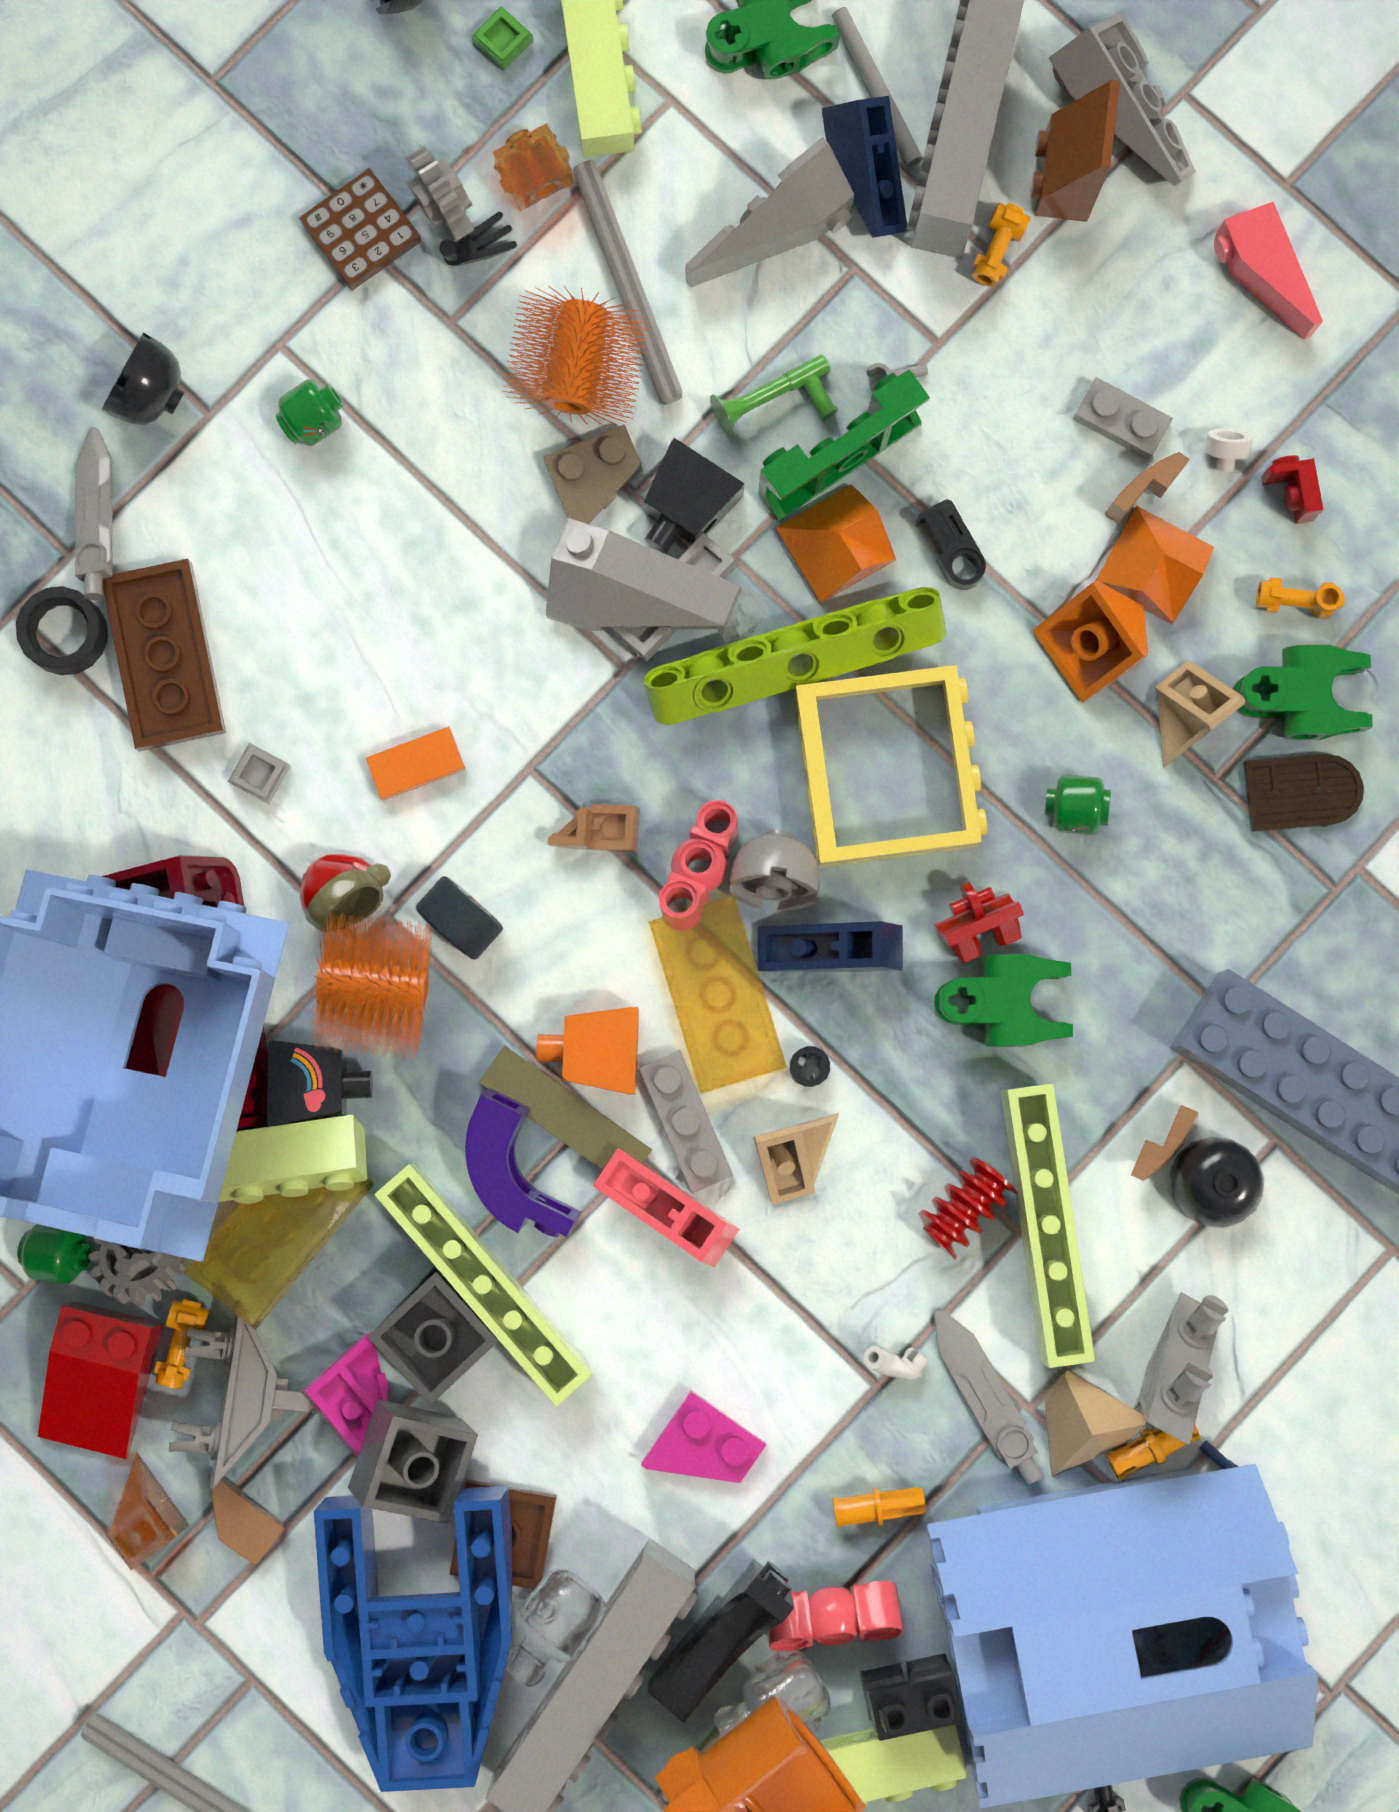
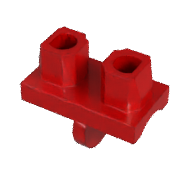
[934,882,1024,963]

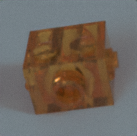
[493,123,573,211]

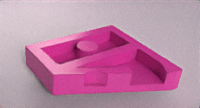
[301,1331,389,1458]
[641,1390,767,1483]

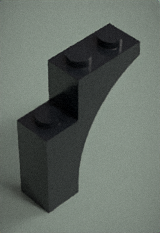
[647,1559,794,1723]

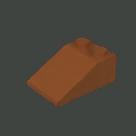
[1030,80,1120,222]

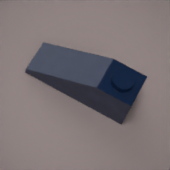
[821,96,908,238]
[758,921,903,972]

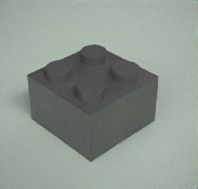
[367,1271,499,1405]
[348,1399,478,1524]

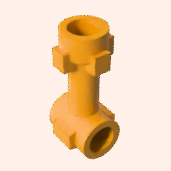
[972,202,1031,287]
[1256,577,1345,620]
[154,1298,210,1389]

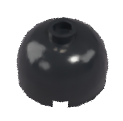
[102,332,185,425]
[1170,1137,1264,1228]

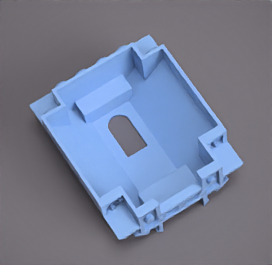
[0,869,289,1262]
[927,1463,1319,1809]

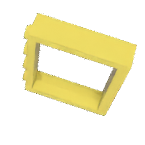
[794,665,987,868]

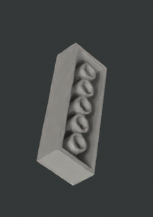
[906,0,1024,259]
[485,1538,698,1812]

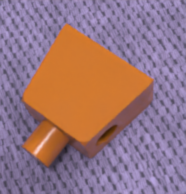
[536,1007,639,1095]

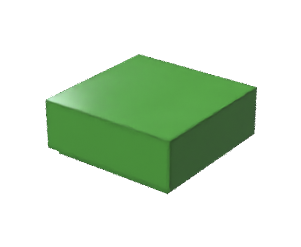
[471,6,533,71]

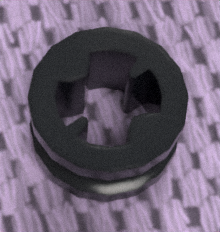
[789,1046,830,1087]

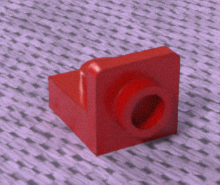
[1261,455,1324,524]

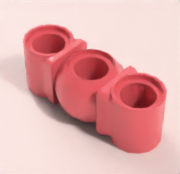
[659,800,739,931]
[767,1581,904,1651]

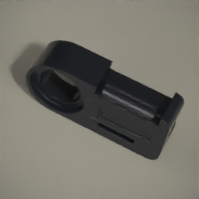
[915,499,986,590]

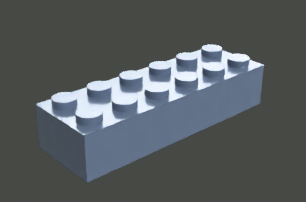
[1170,969,1399,1195]

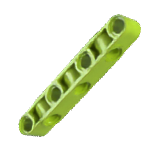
[644,587,947,725]

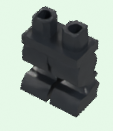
[860,1653,963,1741]

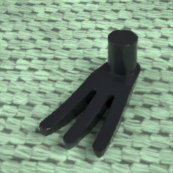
[439,211,517,266]

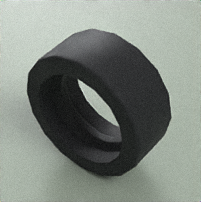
[15,586,108,676]

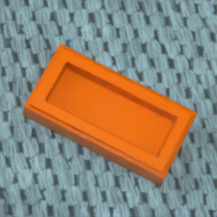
[366,726,466,801]

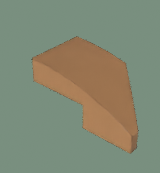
[1105,452,1190,525]
[548,804,640,853]
[1131,1105,1199,1181]
[209,1473,285,1566]

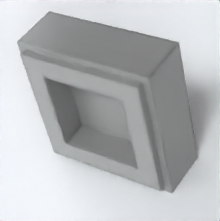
[227,743,291,804]

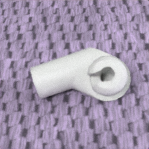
[863,1346,928,1381]

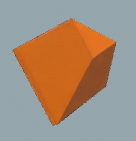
[775,484,896,604]
[1095,505,1214,625]
[1032,580,1148,703]

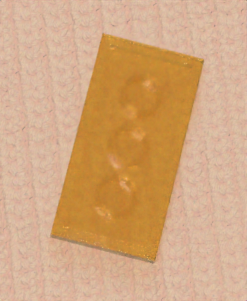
[649,896,787,1094]
[184,1177,374,1330]

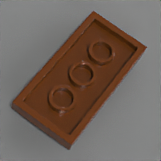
[103,558,226,752]

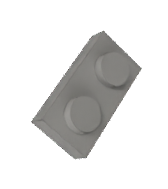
[1073,377,1173,460]

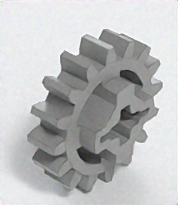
[405,145,474,242]
[89,1239,188,1306]

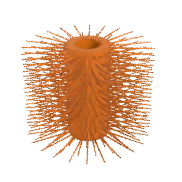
[503,286,651,426]
[311,912,432,1060]

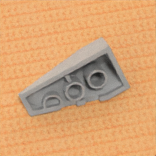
[1049,12,1196,186]
[685,137,854,287]
[546,518,742,631]

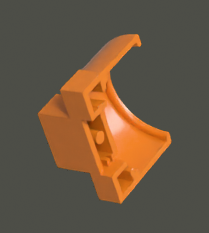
[654,1696,866,1812]

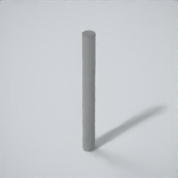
[832,7,923,167]

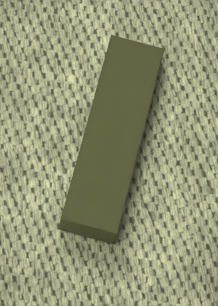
[478,1045,653,1170]

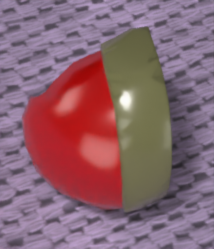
[300,854,391,932]

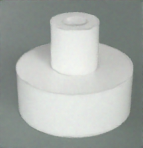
[1205,428,1253,472]

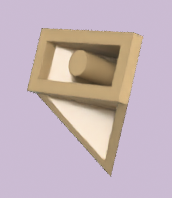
[1155,660,1246,768]
[753,1113,839,1205]
[1045,1370,1146,1477]

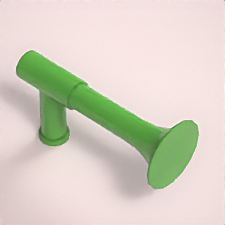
[710,355,838,437]

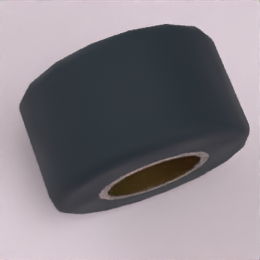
[416,876,503,960]

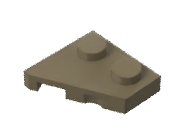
[543,424,642,524]

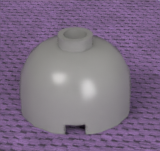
[730,830,820,911]

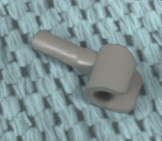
[866,363,928,393]

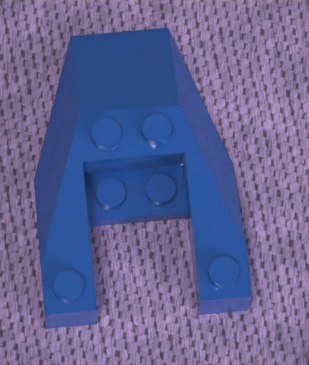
[314,1486,512,1792]

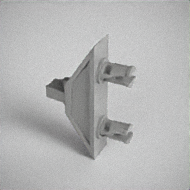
[1134,1292,1229,1446]
[169,1300,310,1489]

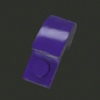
[465,1088,582,1237]

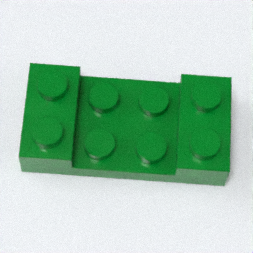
[758,369,930,522]

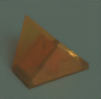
[104,1452,190,1571]

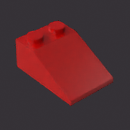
[37,1301,164,1459]

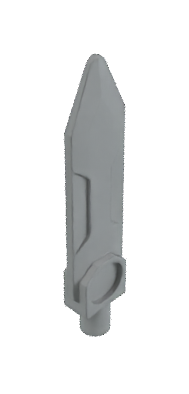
[75,427,113,600]
[934,1309,1043,1485]

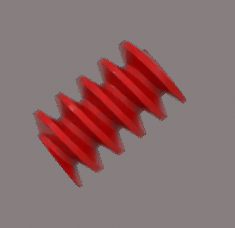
[919,1157,1018,1260]

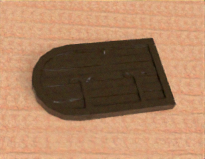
[1243,754,1364,832]

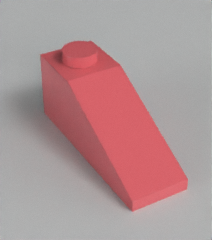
[1214,201,1323,339]
[593,1148,740,1267]

